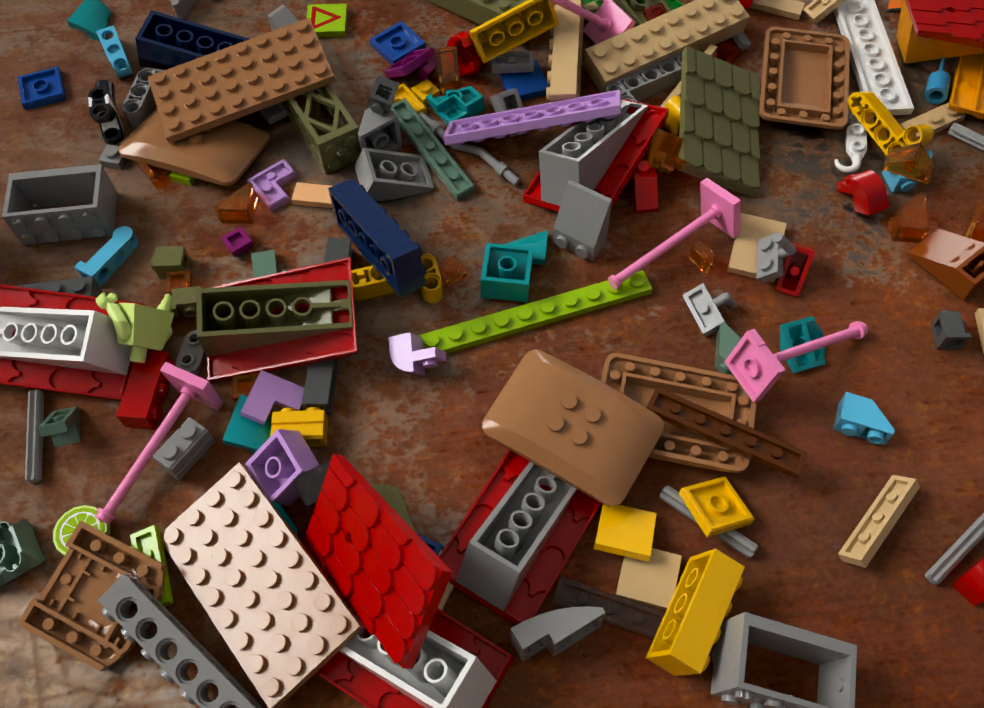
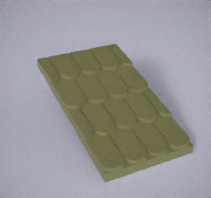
[678,45,760,198]

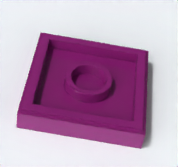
[384,47,437,78]

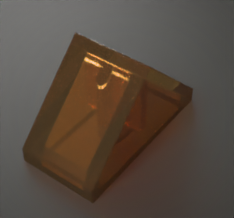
[883,142,935,184]
[213,182,258,224]

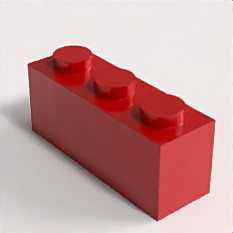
[116,350,175,430]

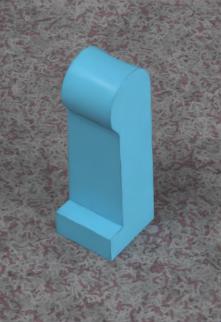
[96,25,133,79]
[74,226,139,288]

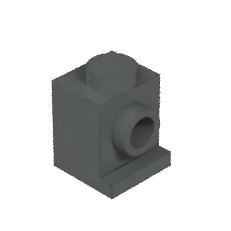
[367,75,400,115]
[930,310,972,350]

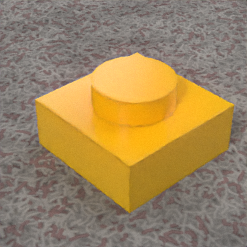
[411,79,440,105]

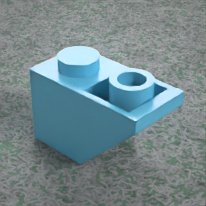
[833,392,895,445]

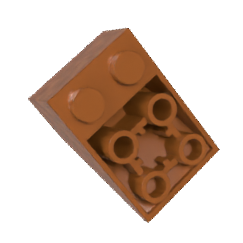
[907,228,984,300]

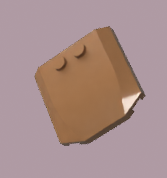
[17,521,166,671]

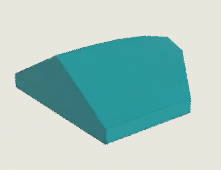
[780,316,826,373]

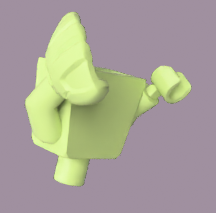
[96,292,174,364]

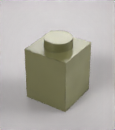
[151,246,191,279]

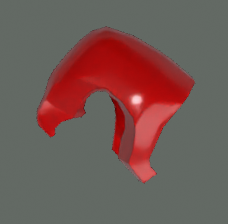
[446,31,484,76]

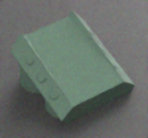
[0,519,47,587]

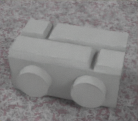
[152,417,215,481]

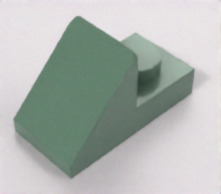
[38,406,81,447]

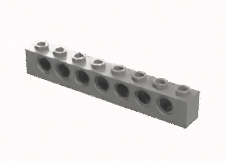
[97,574,263,708]

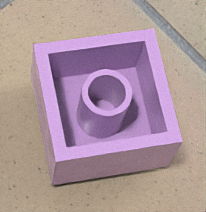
[245,429,324,506]

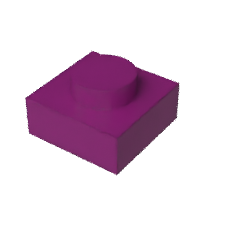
[417,56,441,82]
[221,226,254,257]

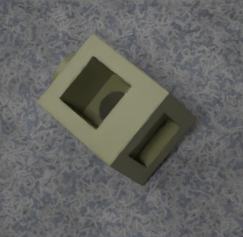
[171,286,202,322]

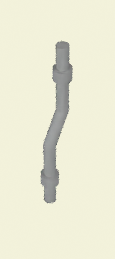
[419,112,521,186]

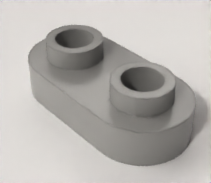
[176,330,206,375]

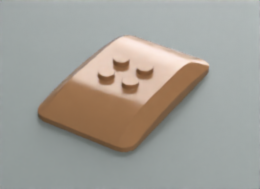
[759,27,850,130]
[118,108,270,186]
[482,350,664,507]
[601,353,757,473]

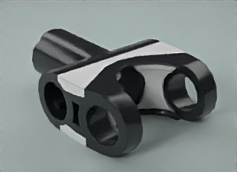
[88,80,124,145]

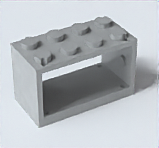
[2,164,118,245]
[710,612,857,708]

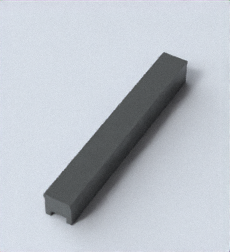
[302,237,354,415]

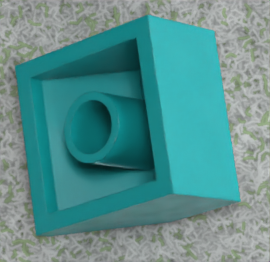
[480,243,534,302]

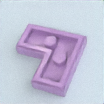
[247,159,297,212]
[240,370,304,425]

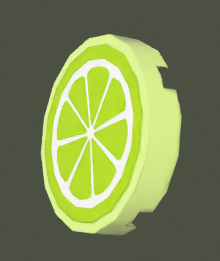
[53,505,110,555]

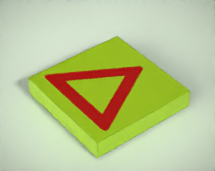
[306,3,348,37]

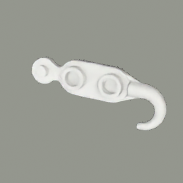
[834,112,867,173]

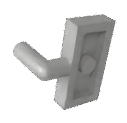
[756,232,796,283]
[682,283,737,337]

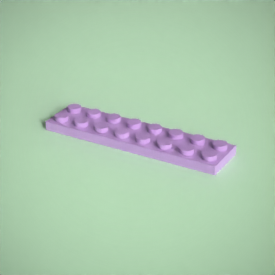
[443,90,622,146]

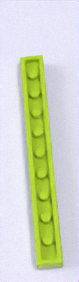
[417,270,652,354]

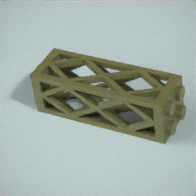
[281,85,361,174]

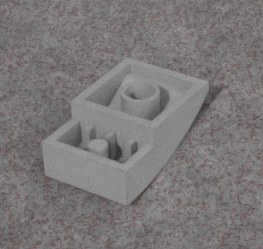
[510,606,606,662]

